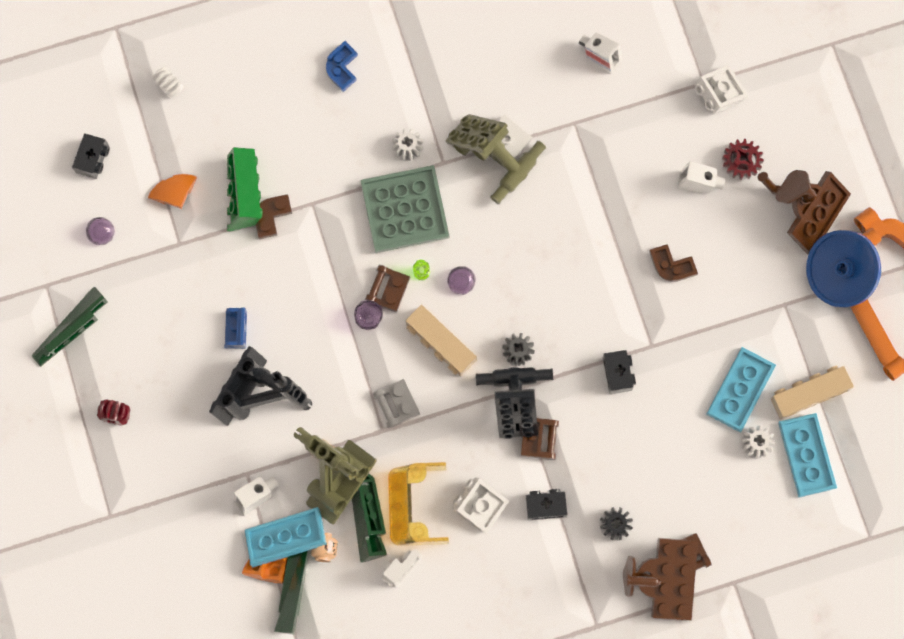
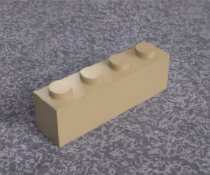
[405,304,477,376]
[771,365,854,420]

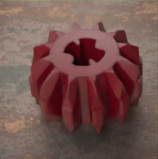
[97,399,131,426]

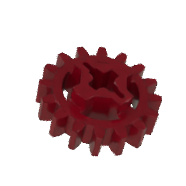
[722,138,764,180]

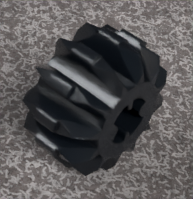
[600,507,633,541]

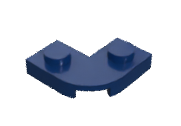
[326,41,358,92]

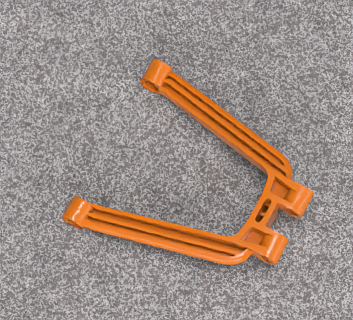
[850,207,904,381]

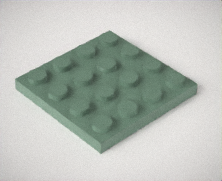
[360,165,450,253]

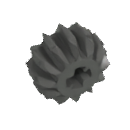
[502,333,535,366]

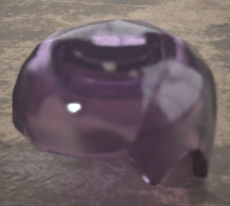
[85,217,115,245]
[447,266,477,295]
[354,299,383,330]

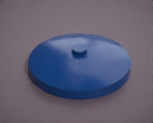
[806,230,881,307]

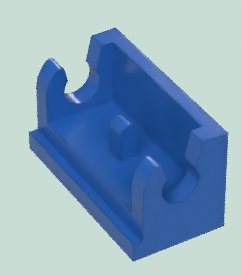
[224,307,247,349]

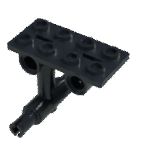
[209,346,312,426]
[476,367,554,439]

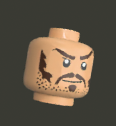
[311,533,338,562]

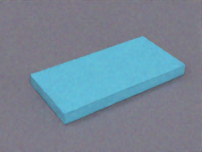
[706,347,776,433]
[778,413,837,498]
[245,507,327,567]

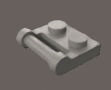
[373,379,420,428]

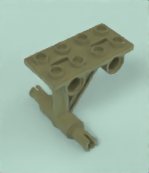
[445,114,546,204]
[293,427,377,525]

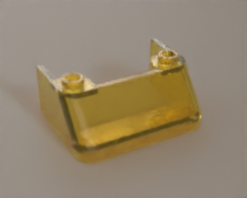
[388,462,449,546]

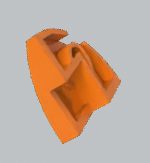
[148,174,197,209]
[242,557,288,584]

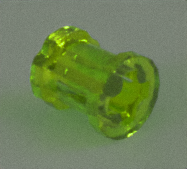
[413,259,430,281]

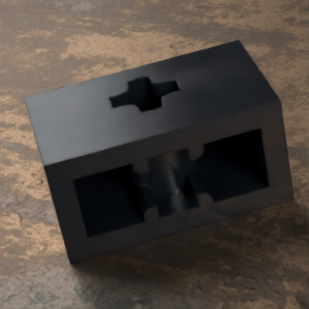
[72,133,110,179]
[602,350,636,395]
[525,489,567,521]

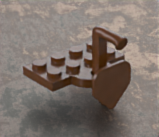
[757,170,851,255]
[623,538,698,621]

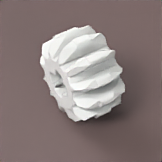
[153,66,183,98]
[392,128,423,161]
[741,425,775,459]

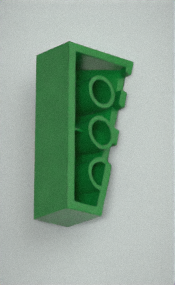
[227,147,263,232]

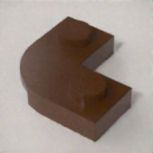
[256,194,292,239]
[649,244,698,282]

